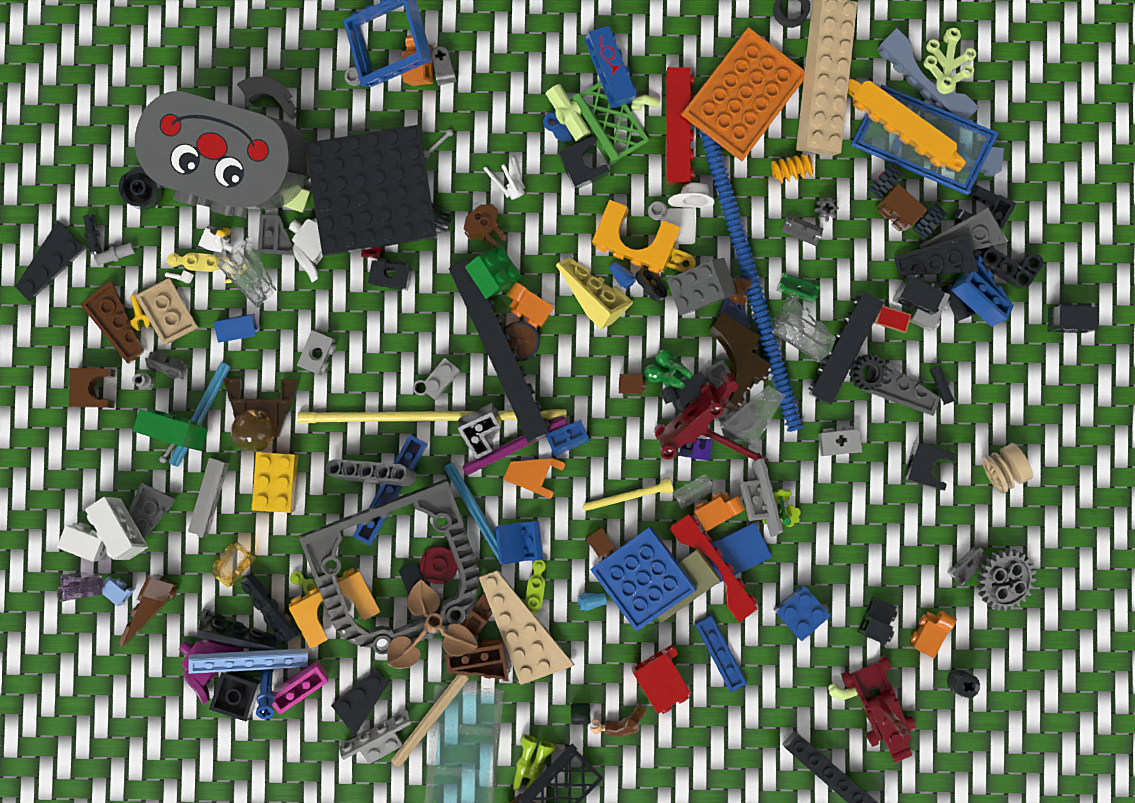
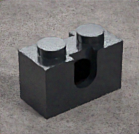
[368,258,412,291]

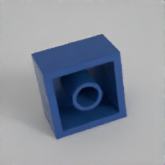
[774,585,831,641]

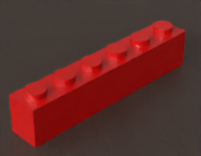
[666,67,694,185]

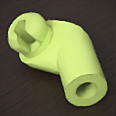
[631,94,660,111]
[828,683,857,701]

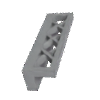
[188,458,229,538]

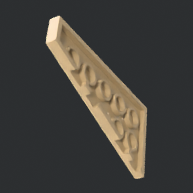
[479,570,575,685]

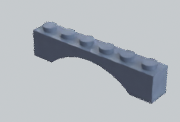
[877,28,979,120]

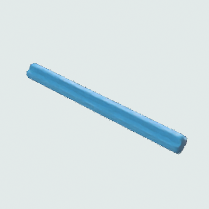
[169,362,230,467]
[444,463,499,560]

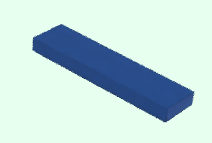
[694,615,747,693]

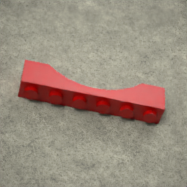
[669,514,758,623]

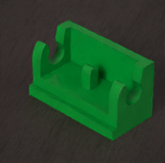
[776,273,820,303]

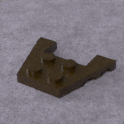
[223,378,299,437]

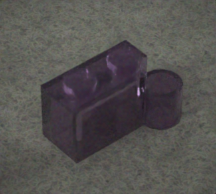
[57,572,103,602]

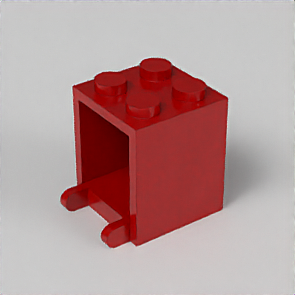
[631,645,691,714]

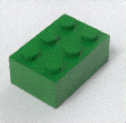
[132,408,208,451]

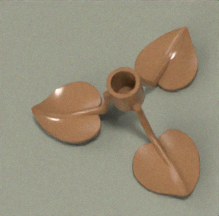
[387,580,478,669]

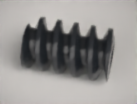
[947,670,980,698]

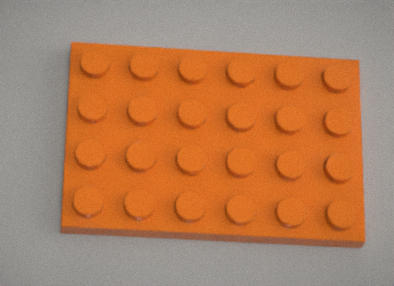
[681,27,805,161]

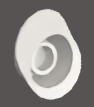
[668,182,714,208]

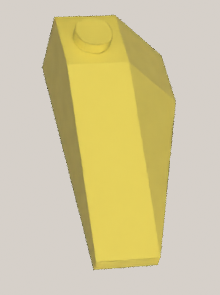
[556,257,633,329]

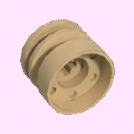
[982,443,1033,494]

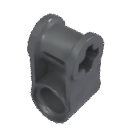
[432,47,456,86]

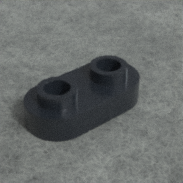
[635,267,667,302]

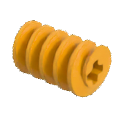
[771,154,813,184]

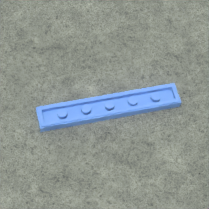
[189,648,308,674]

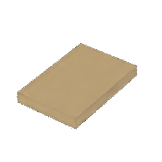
[135,277,198,346]

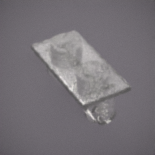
[673,474,715,509]

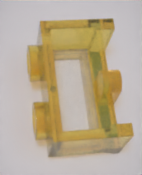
[210,543,257,588]

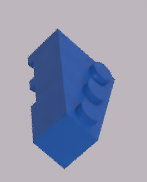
[951,256,1014,327]

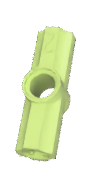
[546,84,591,141]

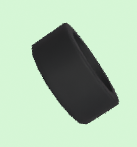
[773,0,811,28]

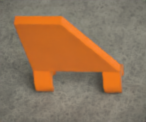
[503,458,565,498]

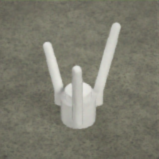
[484,157,525,200]

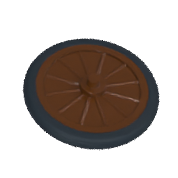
[503,321,540,361]

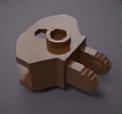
[464,204,507,249]

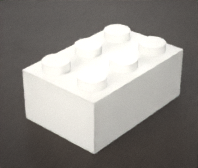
[85,497,148,560]

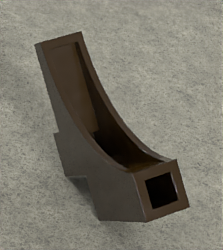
[709,312,771,411]

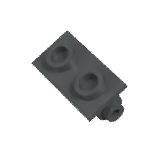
[781,214,824,246]
[145,351,187,380]

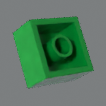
[465,245,522,299]

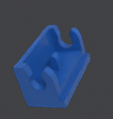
[214,313,258,343]
[546,420,590,456]

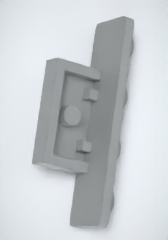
[740,458,783,537]
[339,710,411,764]

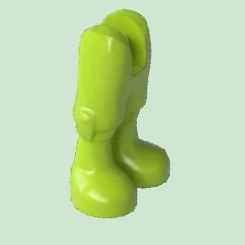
[513,734,556,791]

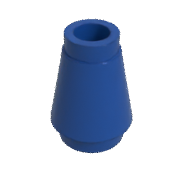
[609,261,636,290]

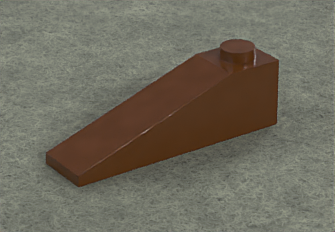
[119,573,178,647]

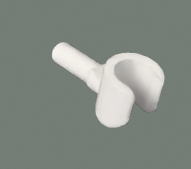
[165,270,194,283]

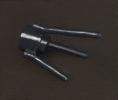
[432,203,452,233]

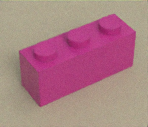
[272,660,329,715]

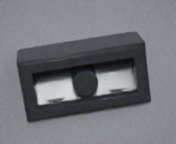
[942,281,976,321]
[399,563,426,596]

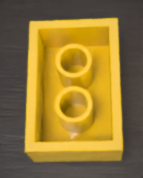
[252,452,299,513]

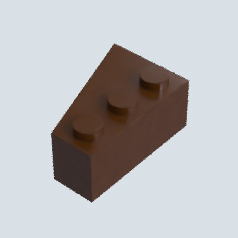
[444,638,509,682]

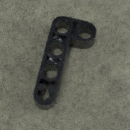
[974,246,1044,289]

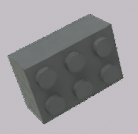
[667,258,737,315]

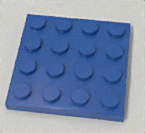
[590,526,698,631]

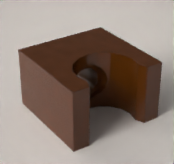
[69,368,116,408]

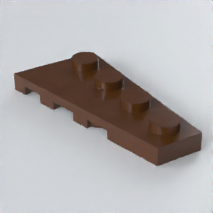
[80,280,144,364]

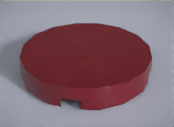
[420,546,458,584]

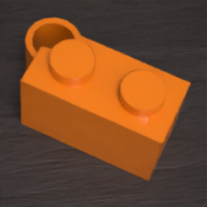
[402,35,433,86]
[507,282,554,328]
[693,491,746,532]
[910,610,957,658]

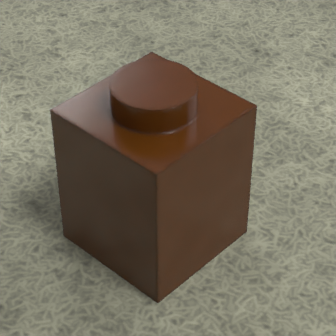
[618,374,646,395]
[586,527,615,558]

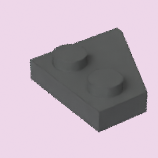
[258,214,294,256]

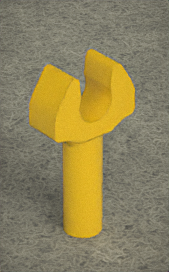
[130,295,151,331]

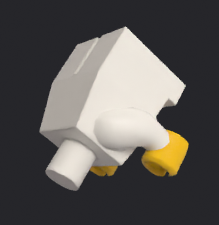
[198,226,234,252]

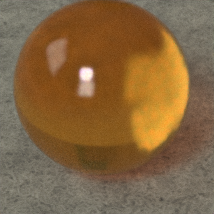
[231,410,275,453]

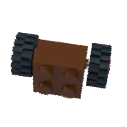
[868,163,948,239]

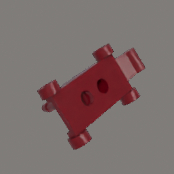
[654,373,768,464]
[841,655,917,763]

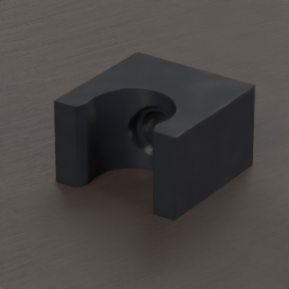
[559,136,610,191]
[903,442,956,491]

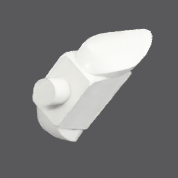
[289,218,323,282]

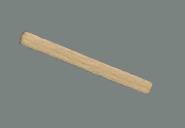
[391,674,469,767]

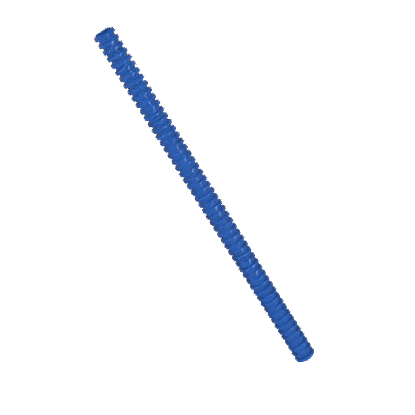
[697,128,804,432]

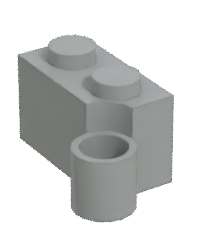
[413,358,461,401]

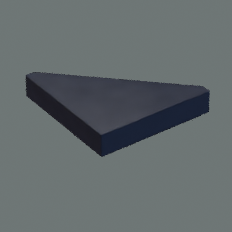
[717,298,751,329]

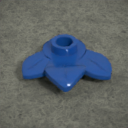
[543,109,571,142]

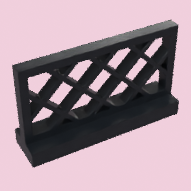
[515,743,603,803]

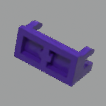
[677,438,713,461]

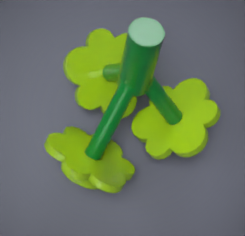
[763,489,801,527]

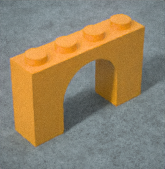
[592,200,681,274]
[289,568,380,649]

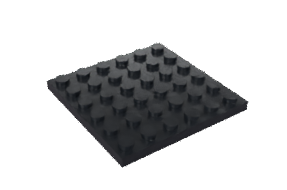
[305,125,438,256]

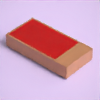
[874,306,911,333]

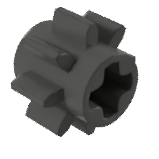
[814,197,839,222]

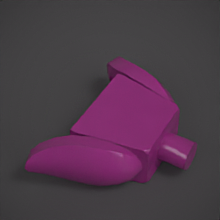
[179,639,244,705]

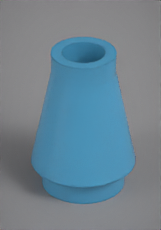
[577,593,607,612]

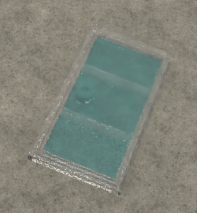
[424,684,504,803]

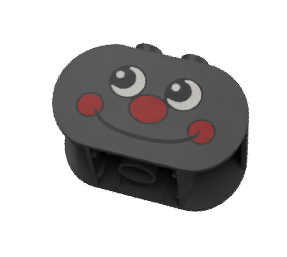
[135,91,309,218]

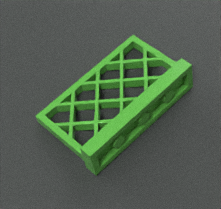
[571,82,649,166]

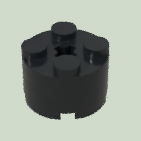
[118,168,163,210]

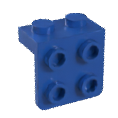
[496,521,543,565]

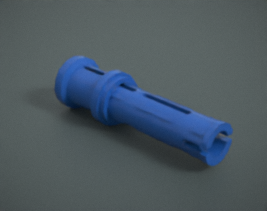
[256,669,275,719]

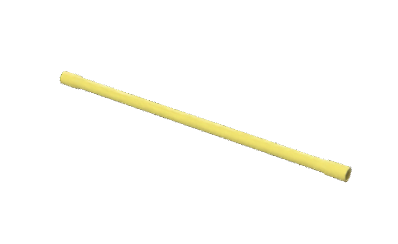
[297,409,566,423]

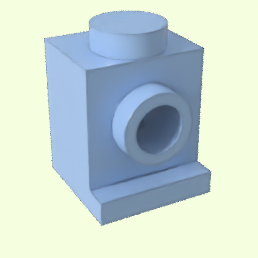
[100,576,135,606]

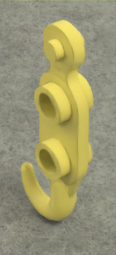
[167,253,238,283]

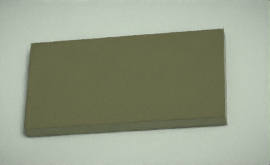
[657,549,722,623]

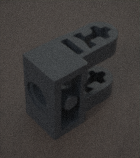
[954,185,1017,229]

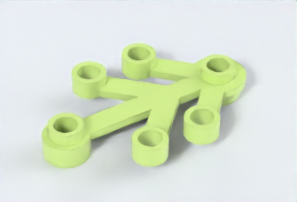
[924,28,976,94]

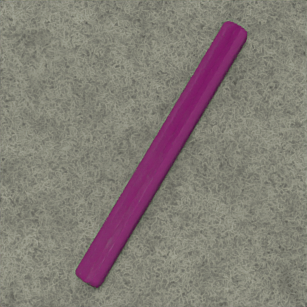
[462,416,568,475]

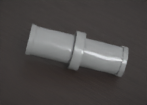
[93,242,135,266]
[132,373,155,389]

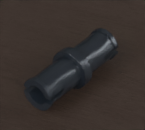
[83,214,102,255]
[929,365,955,405]

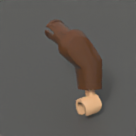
[590,704,647,737]

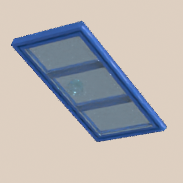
[851,84,999,195]

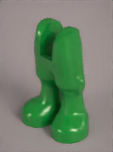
[644,349,693,388]

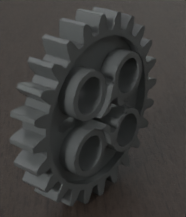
[976,548,1036,611]

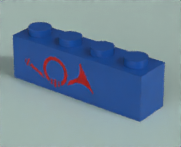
[584,26,637,108]

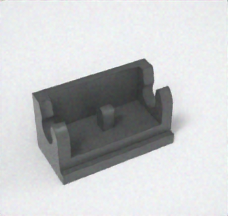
[947,546,991,586]

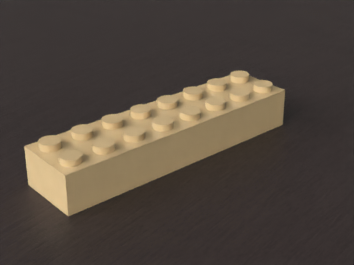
[796,0,857,156]

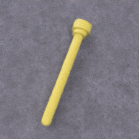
[583,477,674,511]

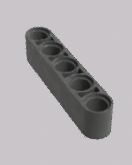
[326,459,416,486]

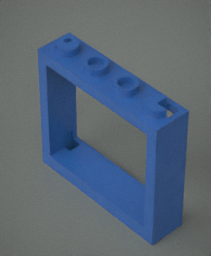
[343,0,433,87]

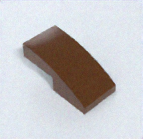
[461,592,493,636]

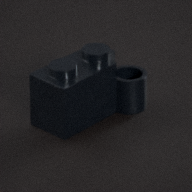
[660,372,706,411]

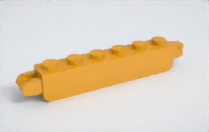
[848,79,966,173]

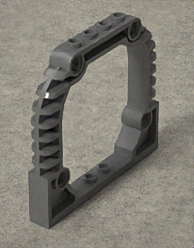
[298,479,480,655]

